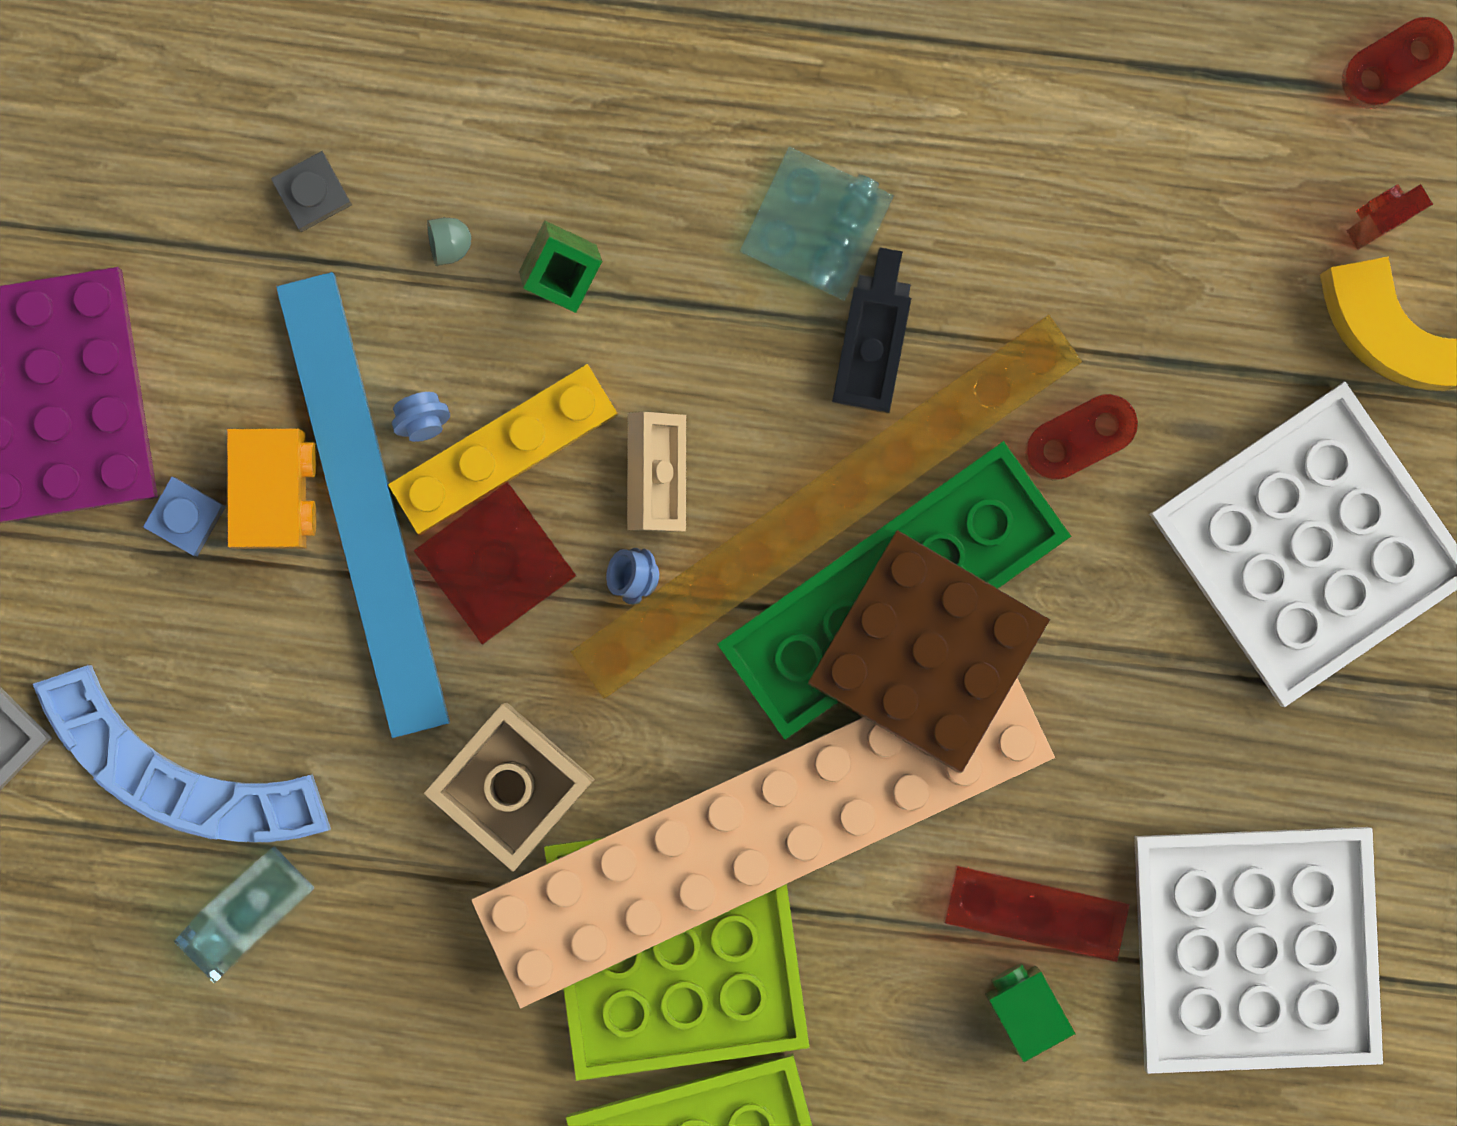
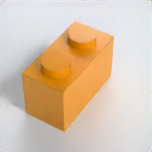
[227,429,317,549]

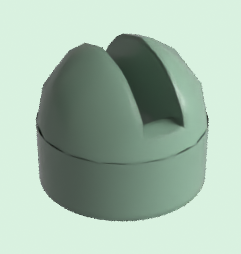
[427,217,471,266]

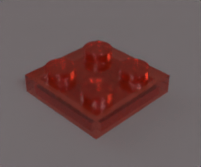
[413,482,577,645]

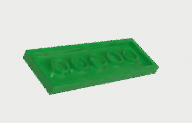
[717,441,1072,740]

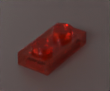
[1346,184,1433,250]

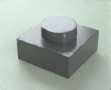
[271,151,352,232]

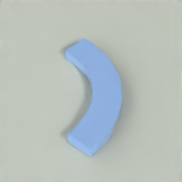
[33,665,331,842]

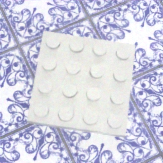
[1149,382,1457,707]
[1134,827,1383,1074]

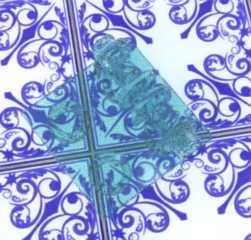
[740,146,894,301]

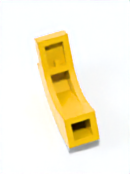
[1320,256,1457,391]

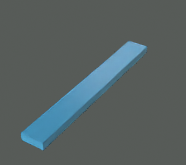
[276,272,450,738]

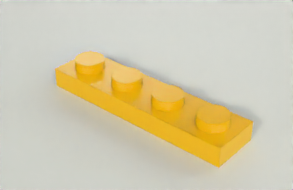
[388,364,618,535]

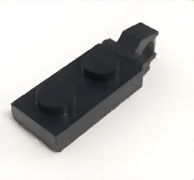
[832,247,912,414]

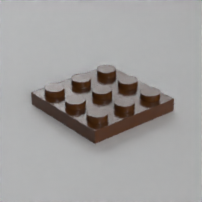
[807,530,1050,773]

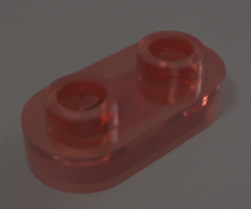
[1342,17,1454,109]
[1025,394,1138,481]

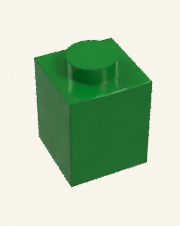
[519,220,603,313]
[985,964,1076,1062]

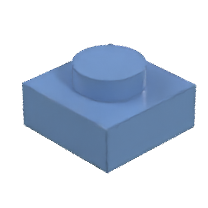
[143,477,226,557]

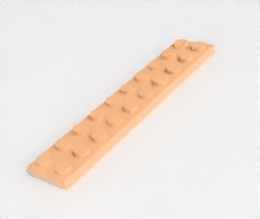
[471,678,1055,1009]

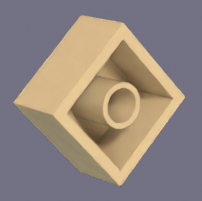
[424,703,595,872]

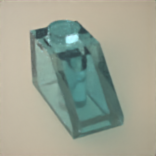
[174,846,314,984]

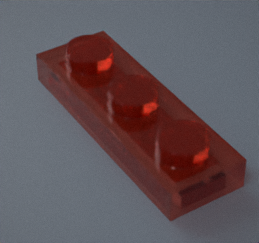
[943,865,1130,962]

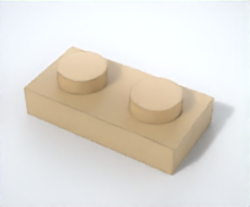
[627,412,686,532]

